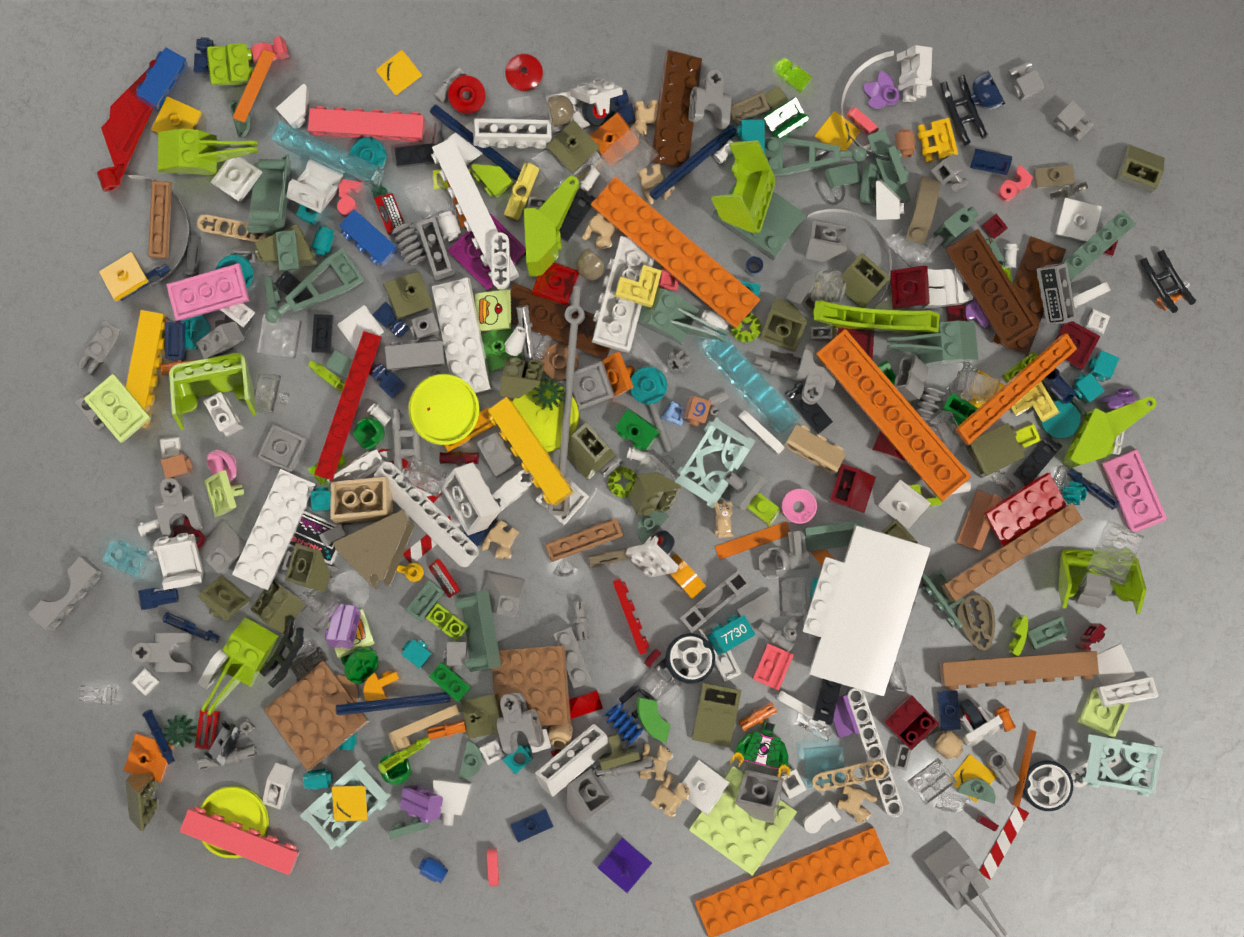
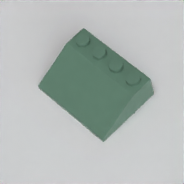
[712,181,806,261]

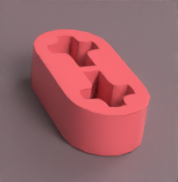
[846,107,879,136]
[487,848,500,886]

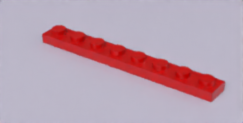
[314,331,382,481]

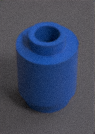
[418,857,448,883]

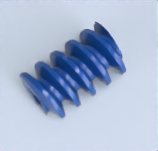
[602,703,643,747]

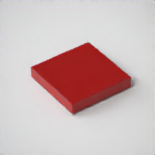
[531,263,579,306]

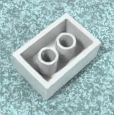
[441,462,500,535]

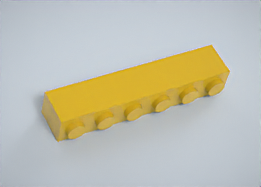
[126,310,169,429]
[488,397,575,506]

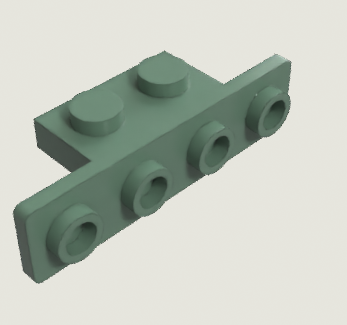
[867,129,911,203]
[921,568,964,629]

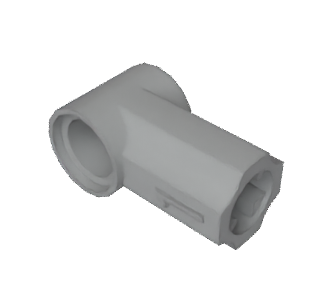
[788,531,810,570]
[985,750,1020,789]

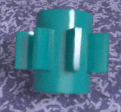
[1063,481,1087,505]

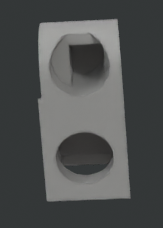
[75,392,105,430]

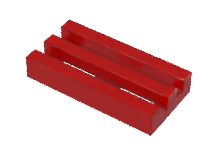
[195,709,221,750]

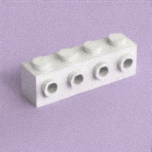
[473,119,551,149]
[535,724,610,797]

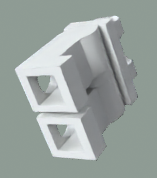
[897,45,932,102]
[922,269,973,309]
[203,392,244,437]

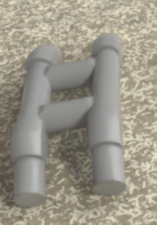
[392,409,422,477]

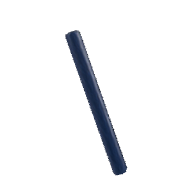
[430,104,521,180]
[649,125,737,200]
[335,692,451,715]

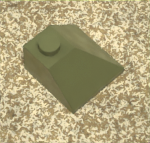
[760,297,807,352]
[285,544,330,592]

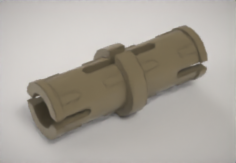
[588,548,628,568]

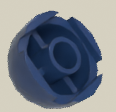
[971,70,1005,110]

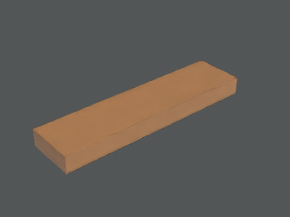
[148,181,172,258]
[545,517,624,562]

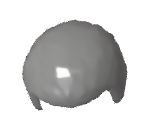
[758,547,790,578]

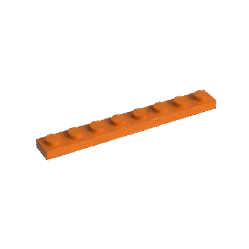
[955,334,1077,445]

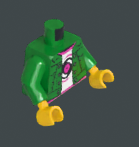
[730,721,790,779]

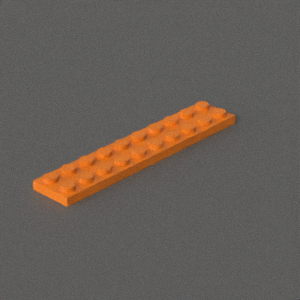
[591,176,761,329]
[815,329,972,502]
[695,827,889,937]

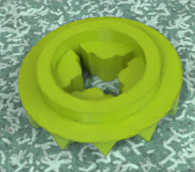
[731,313,761,343]
[608,467,637,498]

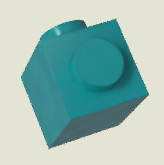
[1088,351,1119,382]
[1071,373,1105,404]
[311,487,331,512]
[401,638,433,669]

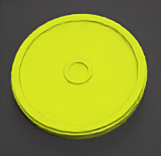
[409,374,479,445]
[512,382,579,452]
[201,786,269,859]

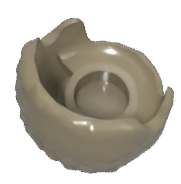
[547,95,574,127]
[576,248,606,281]

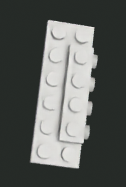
[592,236,654,353]

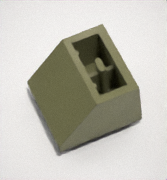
[1115,144,1165,193]
[834,253,891,308]
[500,357,544,398]
[567,422,616,480]
[628,472,681,515]
[251,579,306,634]

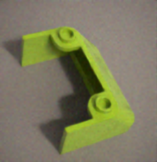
[711,140,775,233]
[169,353,257,430]
[1058,549,1147,614]

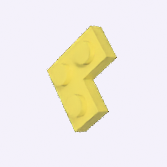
[614,265,661,308]
[1011,381,1060,422]

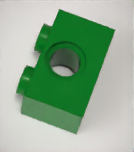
[429,662,472,702]

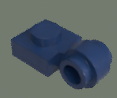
[193,37,214,74]
[612,90,636,125]
[372,301,408,337]
[370,363,406,398]

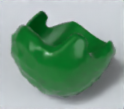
[353,416,385,450]
[379,752,411,785]

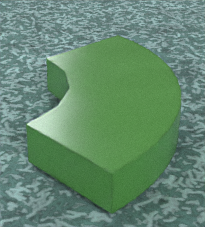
[636,697,670,743]

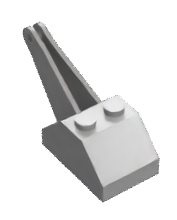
[922,838,1008,937]

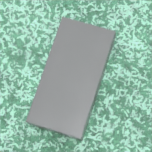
[737,590,780,624]

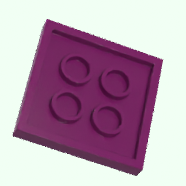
[447,211,526,291]

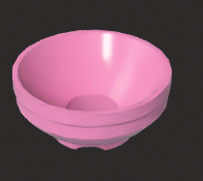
[207,450,237,482]
[782,489,817,524]

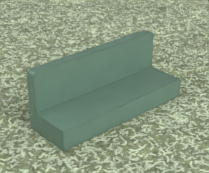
[804,520,864,552]

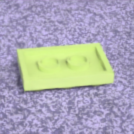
[84,374,151,443]

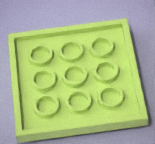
[689,766,797,876]

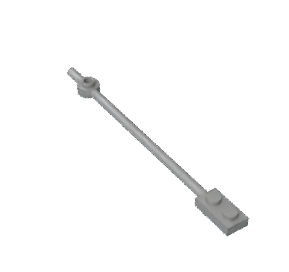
[548,286,585,516]

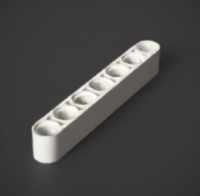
[373,462,479,567]
[845,687,903,817]

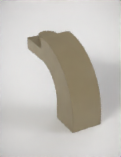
[906,176,940,244]

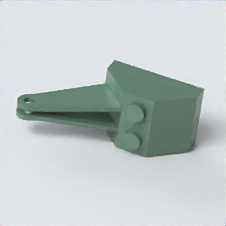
[637,287,729,345]
[886,321,978,365]

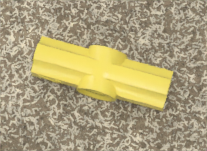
[503,162,540,222]

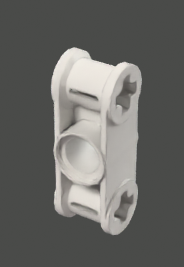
[492,470,534,512]

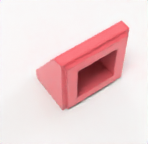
[659,267,679,291]

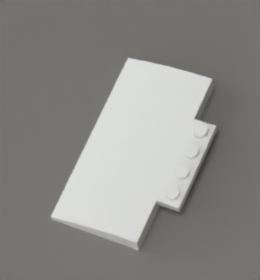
[802,524,931,696]

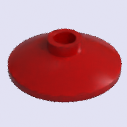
[505,54,543,91]
[448,75,486,114]

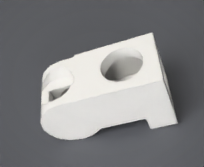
[803,801,841,833]

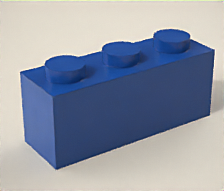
[136,47,187,111]
[339,209,398,267]

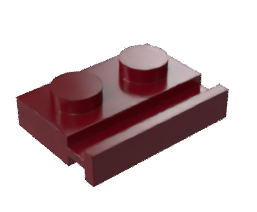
[1075,623,1107,651]

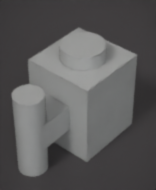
[1008,60,1045,101]
[1053,101,1094,141]
[931,154,968,192]

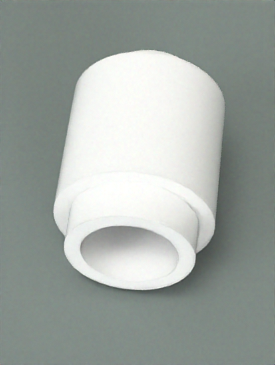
[438,211,461,241]
[700,310,728,335]

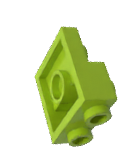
[207,43,253,86]

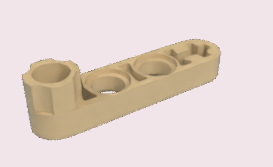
[197,214,273,242]
[388,704,461,752]
[812,759,887,791]

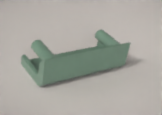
[247,154,291,233]
[455,590,502,672]

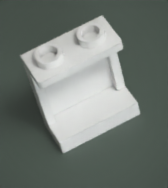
[286,159,343,213]
[153,533,205,590]

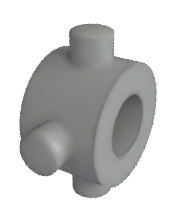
[238,719,255,736]

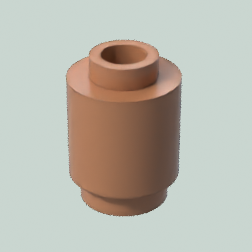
[895,129,915,158]

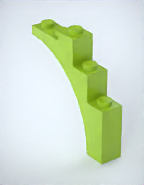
[813,300,940,334]

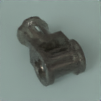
[289,646,329,682]

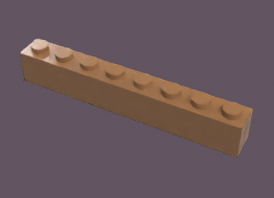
[940,503,1083,602]
[939,651,1099,690]

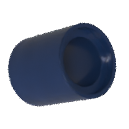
[745,256,763,277]

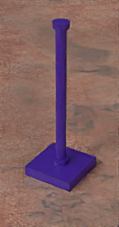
[597,837,652,893]

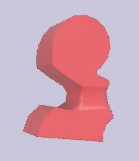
[250,36,289,64]
[998,165,1033,202]
[337,179,363,217]

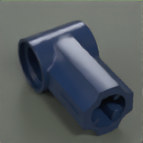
[1042,368,1076,404]
[138,588,179,610]

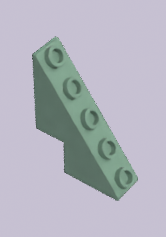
[1063,210,1136,281]

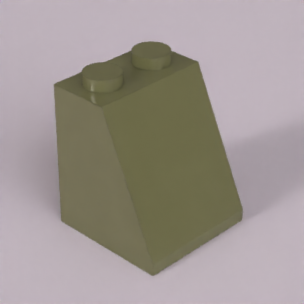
[254,224,319,268]
[964,423,1026,478]

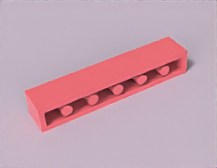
[308,106,425,142]
[179,806,300,875]

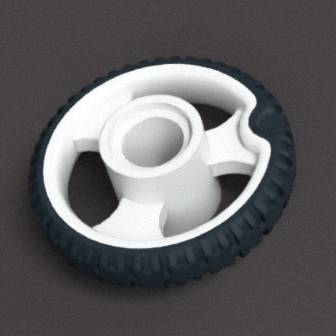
[665,633,715,684]
[1023,760,1074,811]

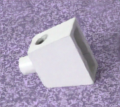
[433,779,472,826]

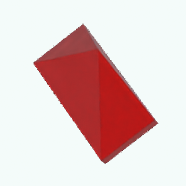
[569,690,603,719]

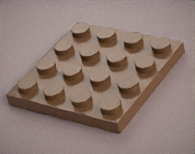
[492,645,571,726]
[264,660,369,771]

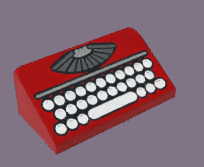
[374,193,405,235]
[429,559,461,598]

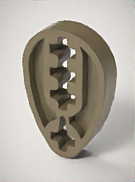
[956,595,995,650]

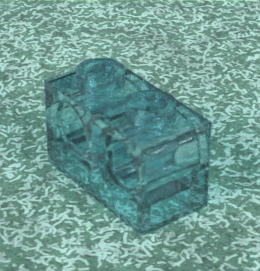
[102,539,151,578]

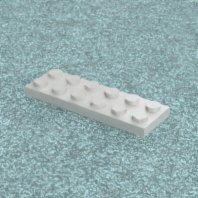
[432,278,492,394]
[232,469,316,590]

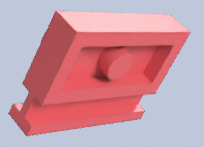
[753,643,794,690]

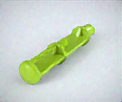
[308,360,345,393]
[378,736,430,774]

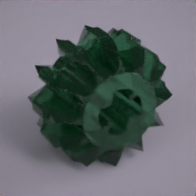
[532,378,565,411]
[163,715,197,748]

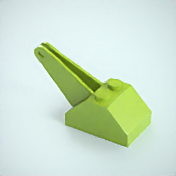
[158,129,258,175]
[524,176,579,277]
[1062,397,1157,468]
[201,617,280,716]

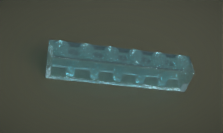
[271,122,385,190]
[705,334,800,434]

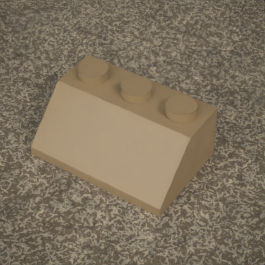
[783,424,846,475]
[330,477,393,525]

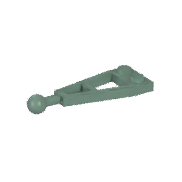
[765,137,867,176]
[265,248,364,323]

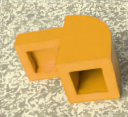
[669,554,706,599]
[363,670,401,701]

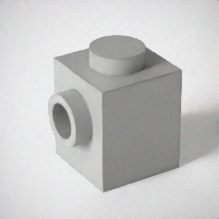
[410,313,441,340]
[443,642,468,669]

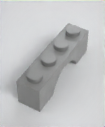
[28,556,102,630]
[679,569,752,633]

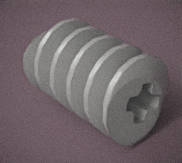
[392,222,428,265]
[914,387,946,429]

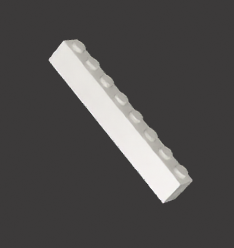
[431,137,519,285]

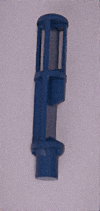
[120,264,170,301]
[1067,468,1119,510]
[163,612,220,643]
[142,709,175,765]

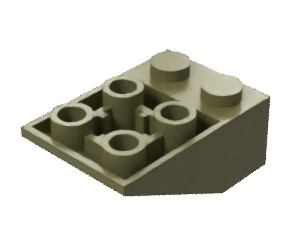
[692,683,742,747]
[126,774,159,831]

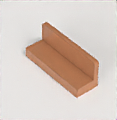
[957,490,1002,551]

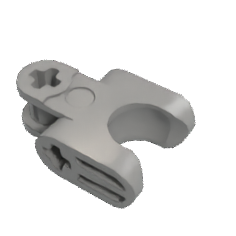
[689,69,731,130]
[796,344,836,405]
[155,478,203,538]
[132,633,192,672]
[497,692,544,754]

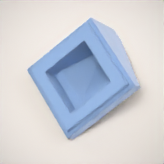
[661,401,686,426]

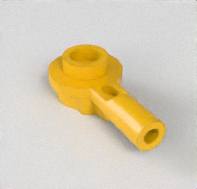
[396,563,424,582]

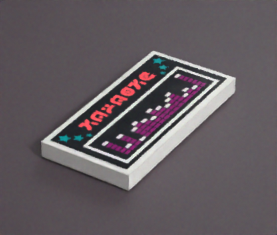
[289,511,348,565]

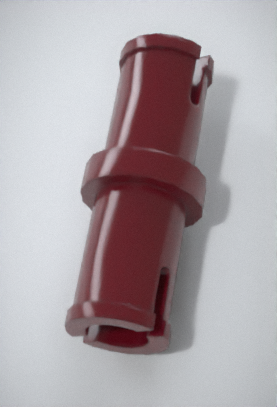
[439,451,479,466]

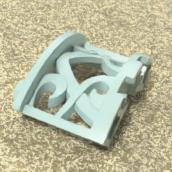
[675,417,756,509]
[1082,734,1164,797]
[300,760,391,850]

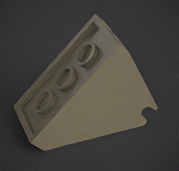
[333,509,415,590]

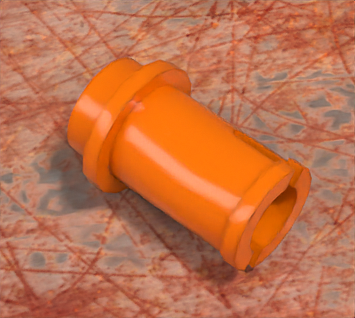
[995,706,1016,732]

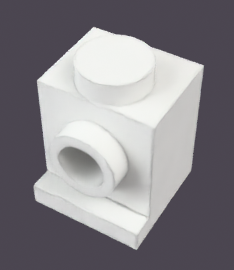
[780,767,807,799]

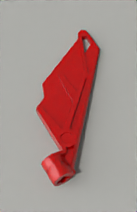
[97,60,156,192]

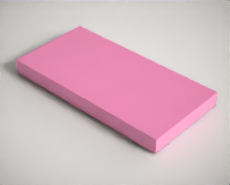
[166,263,250,322]
[1101,449,1167,534]

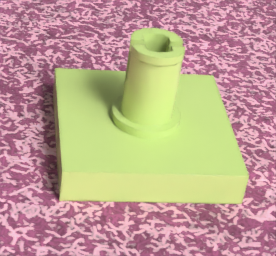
[204,470,244,517]

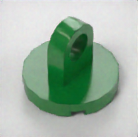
[341,646,379,684]

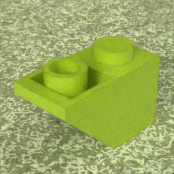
[471,164,514,198]

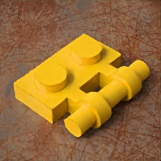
[917,118,958,163]

